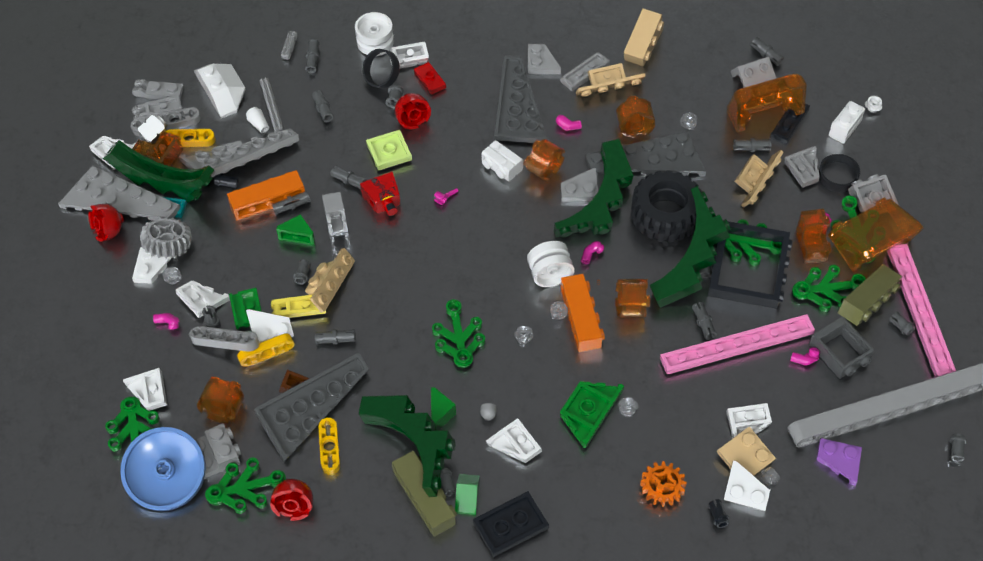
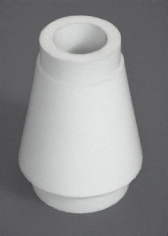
[246,107,270,133]

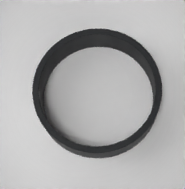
[362,48,400,88]
[819,154,860,192]

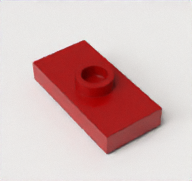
[414,62,446,95]

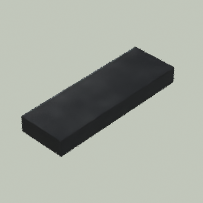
[770,99,810,145]

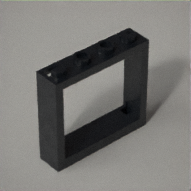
[708,221,793,309]

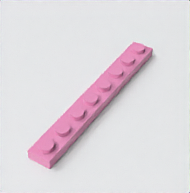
[887,244,956,378]
[660,314,815,375]

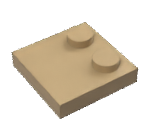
[717,426,776,476]

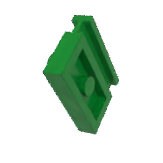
[229,288,262,329]

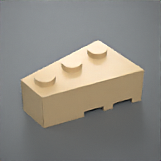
[624,9,664,66]

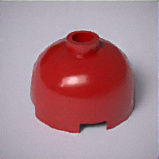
[395,93,431,130]
[88,204,123,242]
[270,479,313,521]

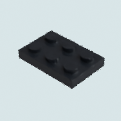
[473,491,549,557]

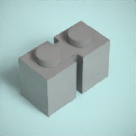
[322,192,348,235]

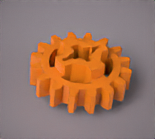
[640,461,687,507]

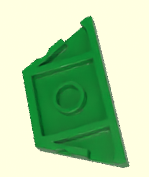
[560,381,624,448]

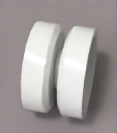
[355,12,394,56]
[527,241,575,287]

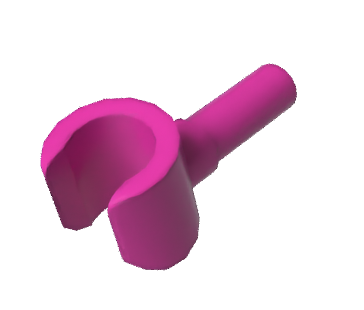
[434,188,459,205]

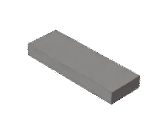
[560,52,610,91]

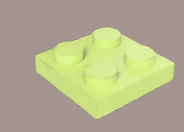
[366,130,412,171]

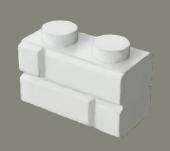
[390,42,429,69]
[829,101,865,144]
[138,115,166,145]
[482,140,523,182]

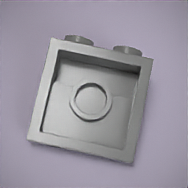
[848,174,900,221]
[195,423,241,479]

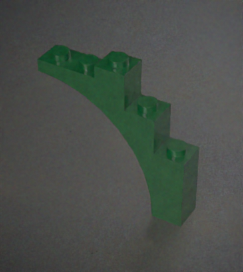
[554,139,634,238]
[103,140,214,203]
[650,186,731,308]
[358,395,456,497]

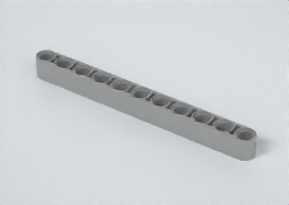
[787,363,983,447]

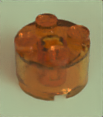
[616,96,655,138]
[523,139,565,181]
[615,279,650,318]
[197,377,244,423]

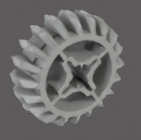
[140,217,192,258]

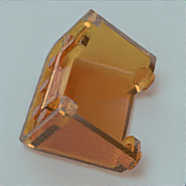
[727,74,807,132]
[828,197,924,272]

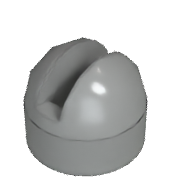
[480,403,497,420]

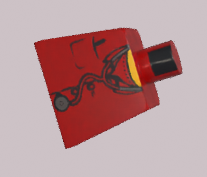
[360,171,400,216]

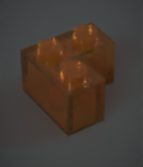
[132,131,183,167]
[795,209,831,264]

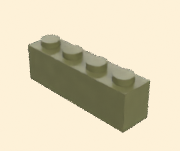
[838,264,902,326]
[392,451,457,537]

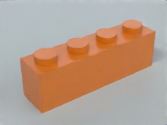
[227,170,305,221]
[560,274,605,352]

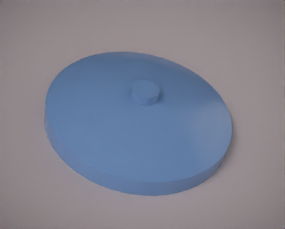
[120,427,206,511]

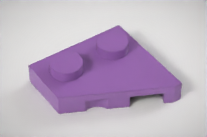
[817,438,862,486]

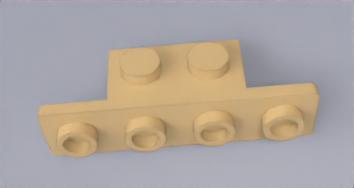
[576,63,646,97]
[734,150,783,208]
[305,248,355,313]

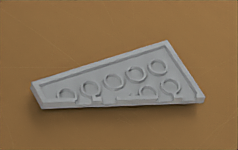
[179,128,300,177]
[58,166,180,220]

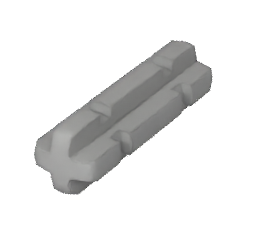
[281,31,298,60]

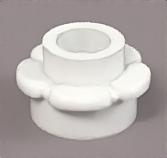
[865,96,882,112]

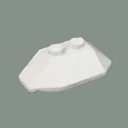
[194,63,245,119]

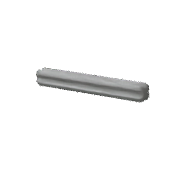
[260,77,284,132]

